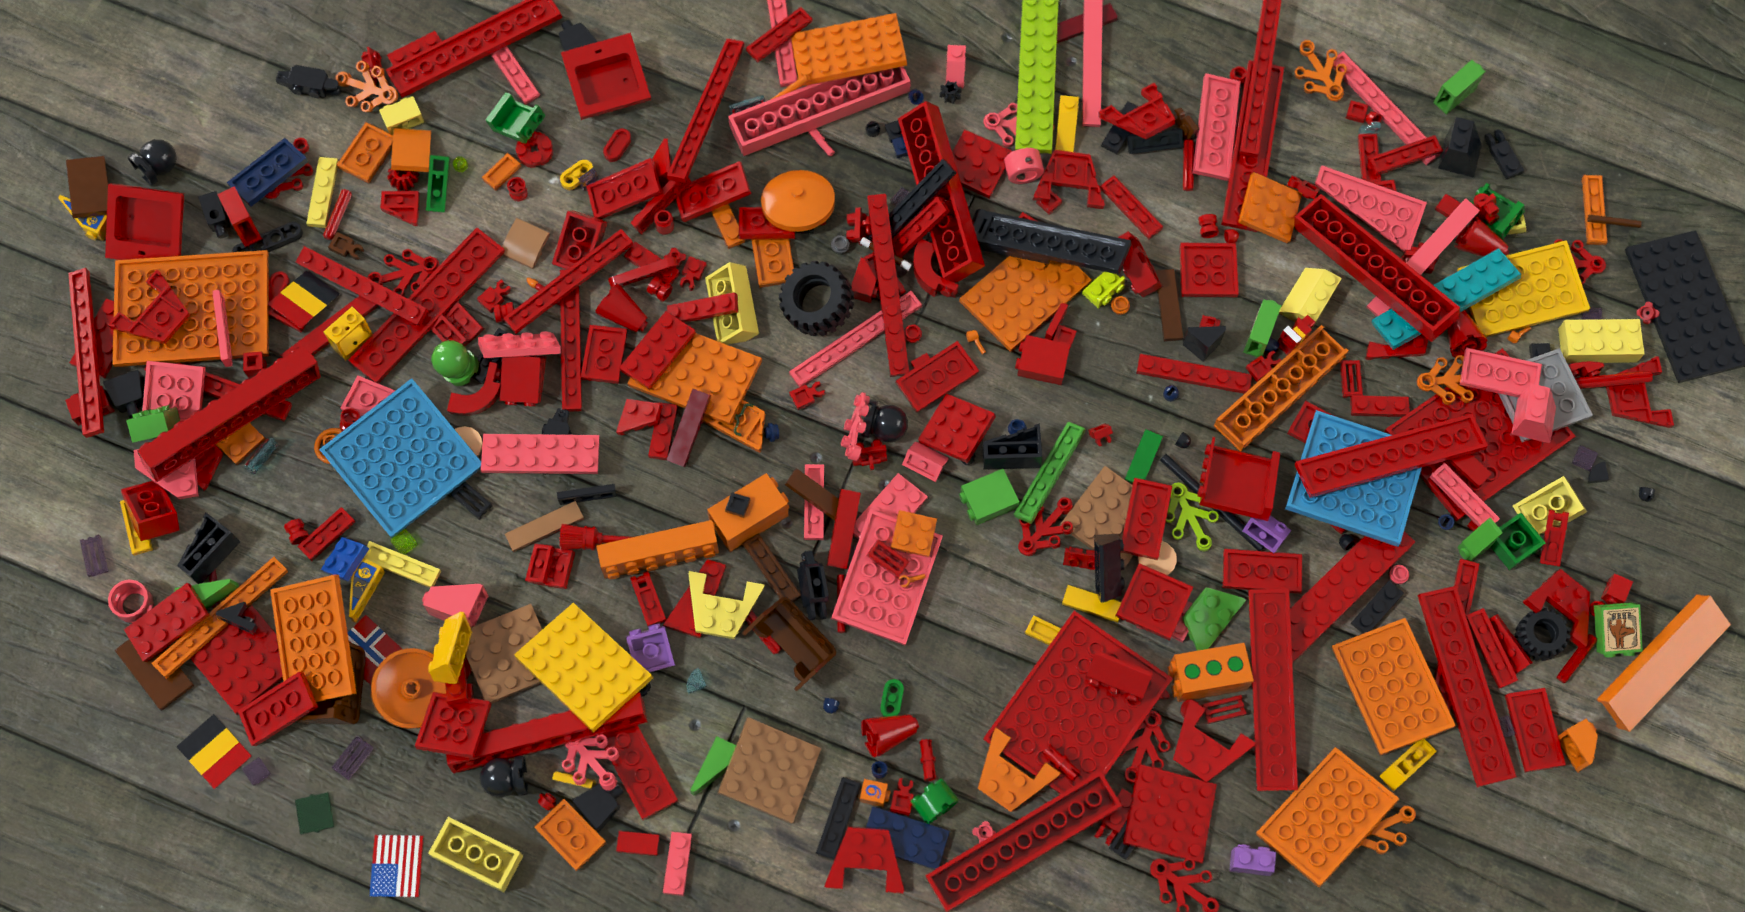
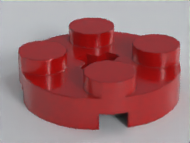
[516,131,553,168]

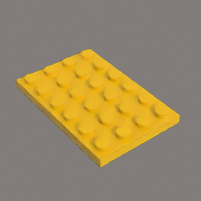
[1457,240,1590,337]
[514,603,653,732]

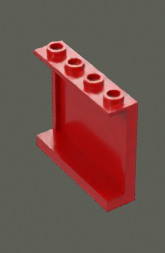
[1197,437,1280,521]

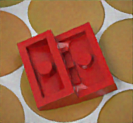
[430,302,485,347]
[525,544,575,589]

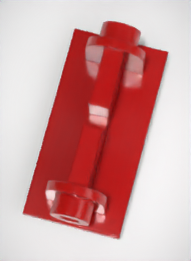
[361,47,385,85]
[1063,546,1095,570]

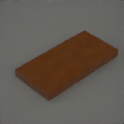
[66,156,108,218]
[115,639,194,711]

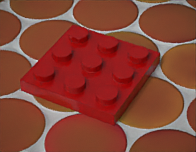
[952,129,1013,199]
[1179,243,1239,297]
[918,393,996,463]
[1115,563,1193,641]
[415,692,492,759]

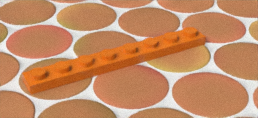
[151,557,288,679]

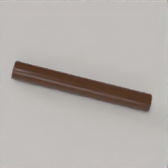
[1587,214,1642,228]

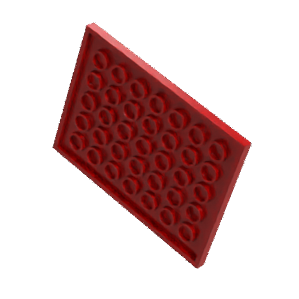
[1384,348,1576,522]
[983,610,1173,794]

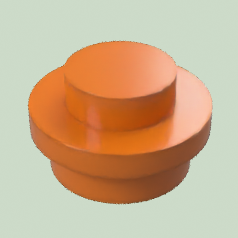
[1111,296,1130,315]

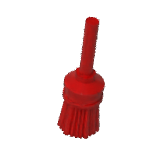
[560,524,632,551]

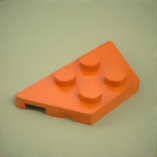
[702,400,766,453]

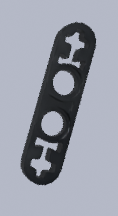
[232,222,303,252]

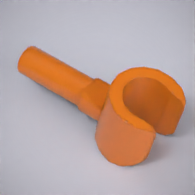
[1507,326,1531,344]
[966,330,986,355]
[898,574,926,588]

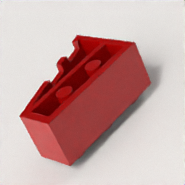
[1117,231,1163,298]

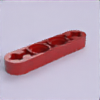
[608,257,678,288]

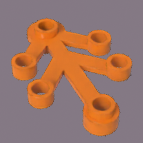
[1295,40,1347,101]
[336,61,398,113]
[1417,355,1474,405]
[1356,806,1416,854]

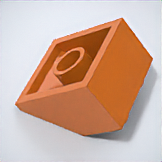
[1558,718,1598,773]

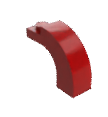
[913,239,959,298]
[447,362,501,416]

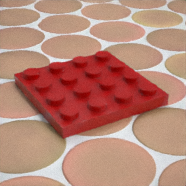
[190,605,283,716]
[1123,764,1217,864]

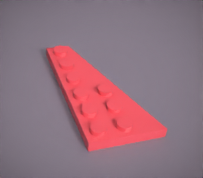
[1315,166,1427,252]

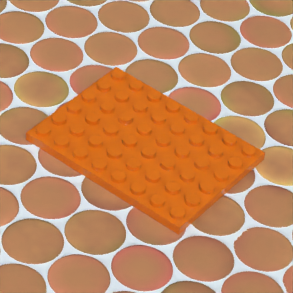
[113,250,269,367]

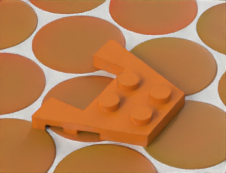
[978,728,1061,812]

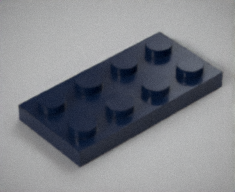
[227,138,309,207]
[866,806,950,870]

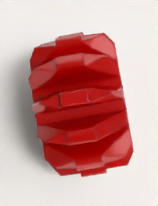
[387,169,419,191]

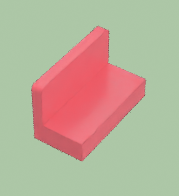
[902,442,949,482]

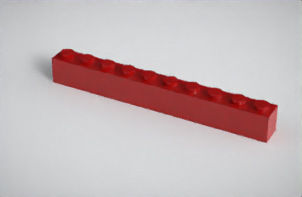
[446,692,648,774]

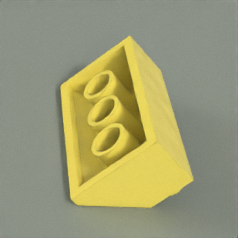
[705,262,759,345]

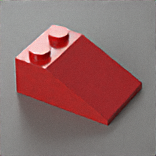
[552,210,608,269]
[121,481,180,541]

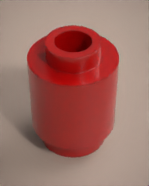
[654,210,674,235]

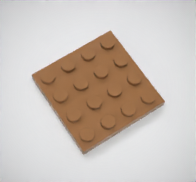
[1060,466,1134,571]
[466,604,542,704]
[717,717,821,824]

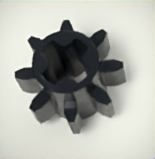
[940,80,962,104]

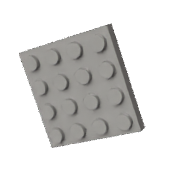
[1498,348,1593,442]

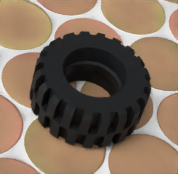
[779,261,854,336]

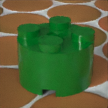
[910,778,959,825]

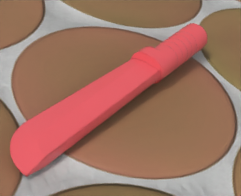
[808,128,835,157]

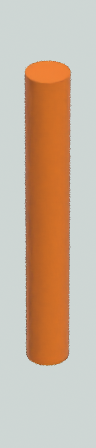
[770,74,811,100]

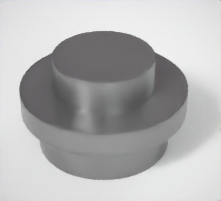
[831,235,850,254]

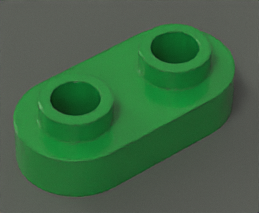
[880,679,904,717]

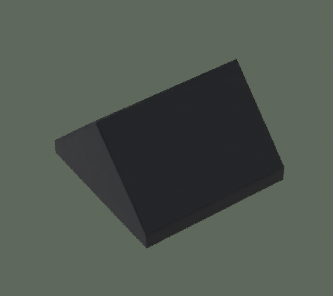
[1183,326,1226,362]

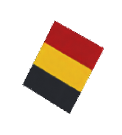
[268,270,340,328]
[176,714,251,789]

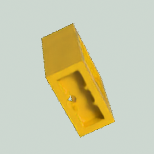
[323,307,373,361]

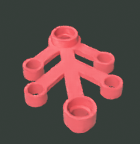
[983,103,1054,148]
[841,392,870,461]
[562,734,619,790]

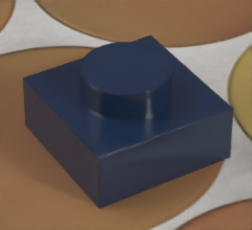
[892,137,908,158]

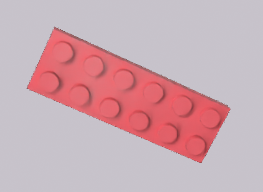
[1193,73,1240,181]
[481,434,600,474]

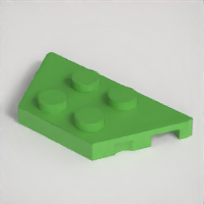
[1182,588,1246,651]

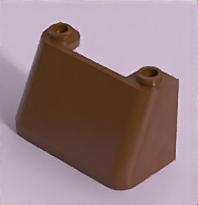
[296,642,366,725]

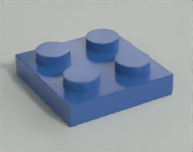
[321,537,369,582]

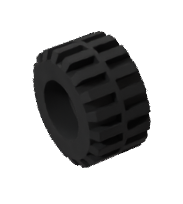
[1515,607,1571,661]

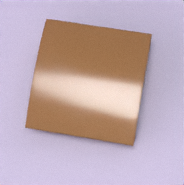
[502,218,550,269]

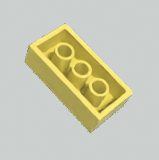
[1558,319,1644,363]
[428,817,523,893]

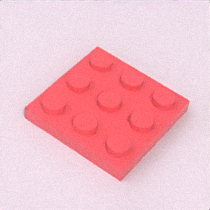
[142,361,206,421]

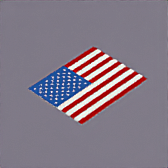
[370,835,423,897]

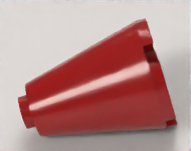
[1454,216,1509,257]
[595,283,649,333]
[1447,310,1488,358]
[861,715,919,757]

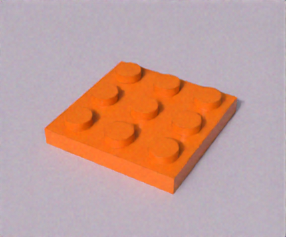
[1238,172,1302,243]

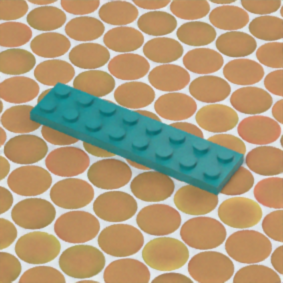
[1372,248,1521,350]

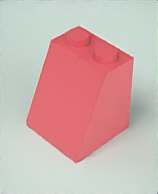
[1512,383,1556,443]
[422,584,488,628]

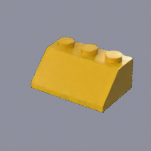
[428,612,472,684]

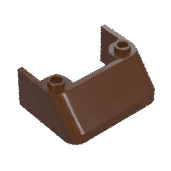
[742,597,836,691]

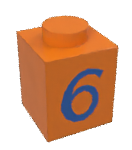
[860,779,891,807]

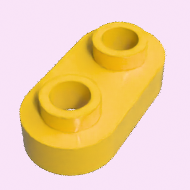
[560,160,594,190]

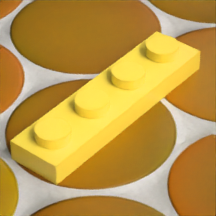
[307,157,339,228]
[364,541,441,588]

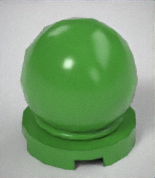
[431,340,479,386]

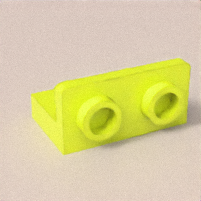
[1082,272,1126,308]

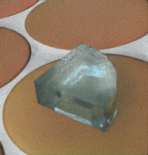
[1359,122,1381,135]
[686,668,707,695]

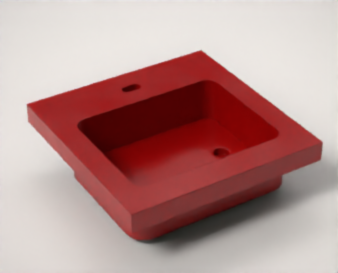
[561,33,651,120]
[105,183,184,260]

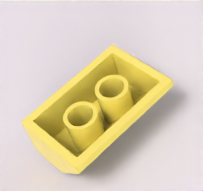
[1279,268,1342,329]

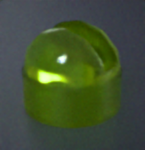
[453,156,468,172]

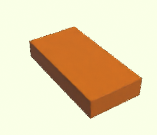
[482,153,522,191]

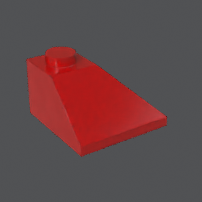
[652,138,671,188]

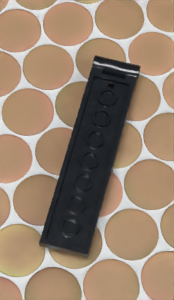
[972,209,1131,275]

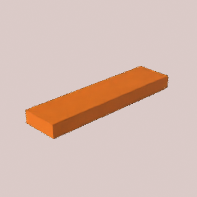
[1582,175,1607,245]

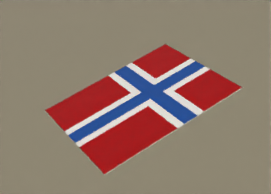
[348,615,403,685]

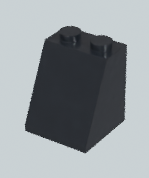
[1438,117,1482,178]

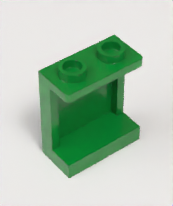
[485,92,545,144]
[1470,183,1525,240]

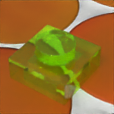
[390,529,418,555]

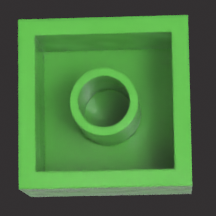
[126,405,180,443]

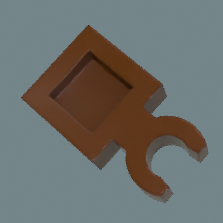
[1173,108,1199,140]
[328,232,364,260]

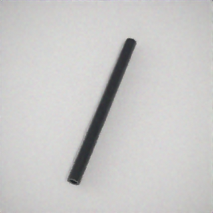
[1160,454,1264,551]

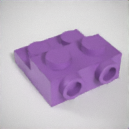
[626,623,675,672]

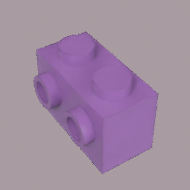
[1242,515,1291,553]
[1230,845,1276,876]

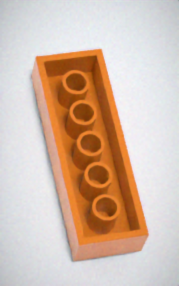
[596,520,719,580]

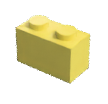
[379,96,424,135]

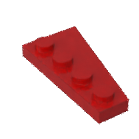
[663,559,726,639]

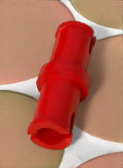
[919,739,937,781]
[1042,744,1081,781]

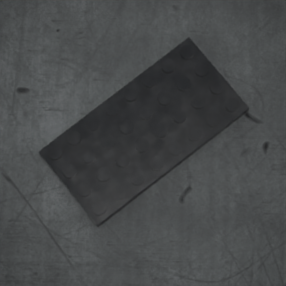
[1625,230,1745,383]

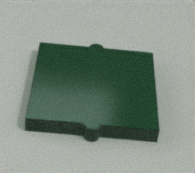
[295,792,334,835]

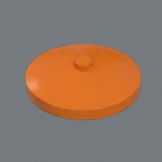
[761,170,835,232]
[371,648,446,729]

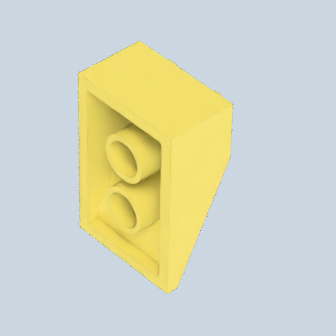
[1512,476,1587,535]

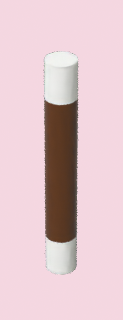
[860,237,912,271]

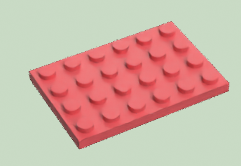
[831,509,943,646]

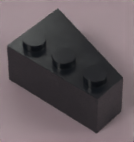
[982,423,1042,470]
[177,512,240,584]

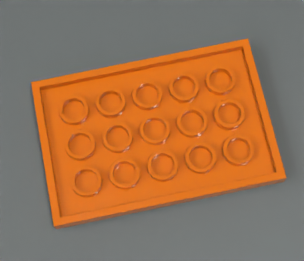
[791,13,907,87]
[959,256,1092,352]
[627,333,762,425]
[270,575,357,702]
[1331,618,1456,756]
[1256,747,1399,888]

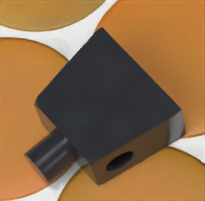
[558,20,597,51]
[198,191,231,238]
[103,370,145,418]
[573,784,624,833]

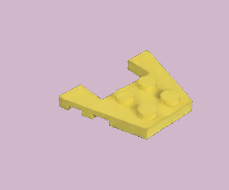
[689,571,764,639]

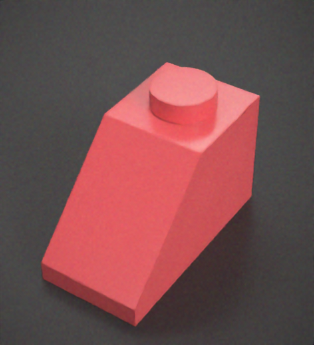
[946,45,966,88]

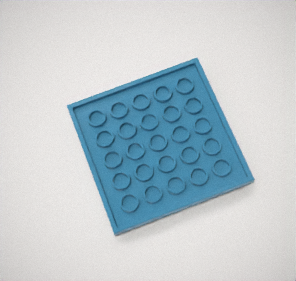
[319,378,481,538]
[1285,410,1422,547]

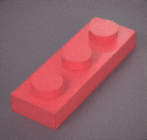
[663,832,692,896]

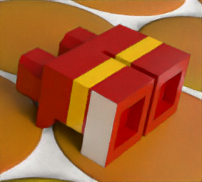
[1278,315,1316,355]

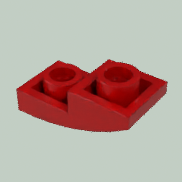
[1568,361,1605,378]

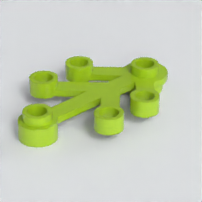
[1166,483,1219,552]

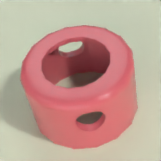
[1004,148,1044,184]
[108,580,154,623]

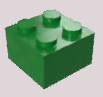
[1491,513,1546,571]

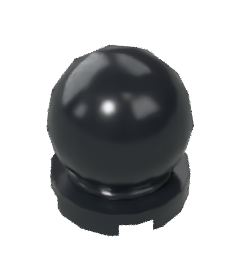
[127,139,177,186]
[861,399,908,442]
[480,755,528,798]

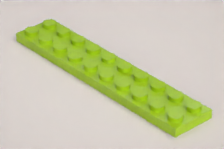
[1015,0,1058,153]

